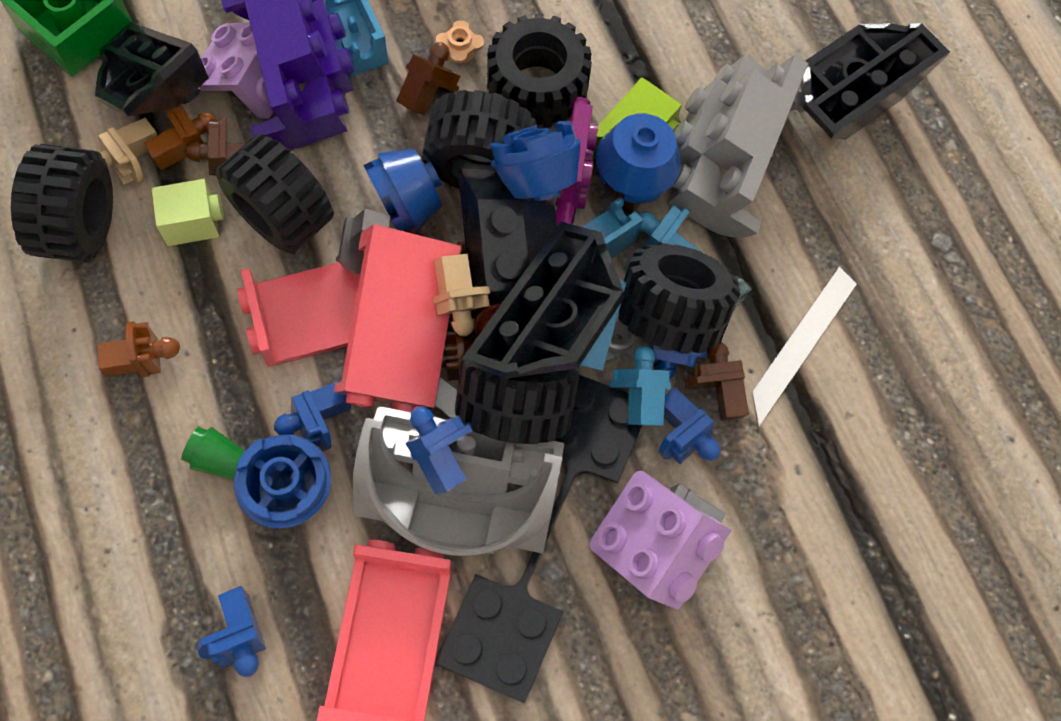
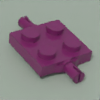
[555,97,599,226]

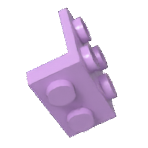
[200,22,273,119]
[590,471,732,610]

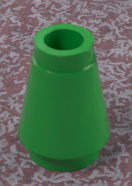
[181,426,245,480]

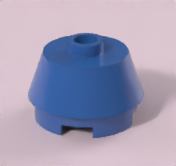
[595,113,681,203]
[490,121,581,201]
[363,148,443,232]
[234,435,331,528]

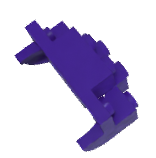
[221,0,356,149]

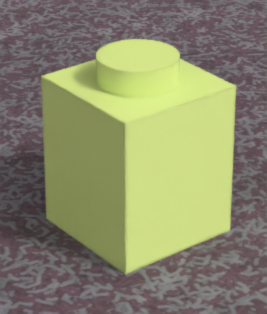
[152,179,224,246]

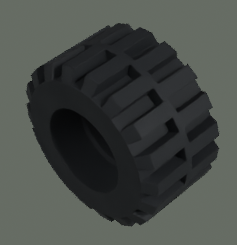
[487,14,592,129]
[422,90,537,189]
[215,134,334,254]
[11,144,113,262]
[618,243,741,354]
[454,349,580,444]

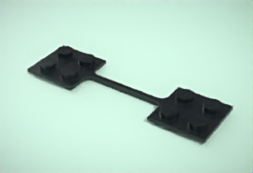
[435,375,643,704]

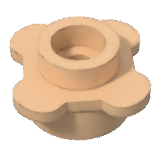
[436,20,484,64]

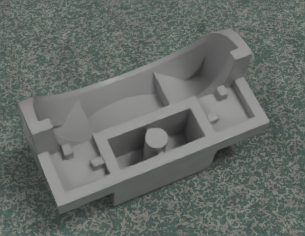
[667,54,809,238]
[353,406,564,556]

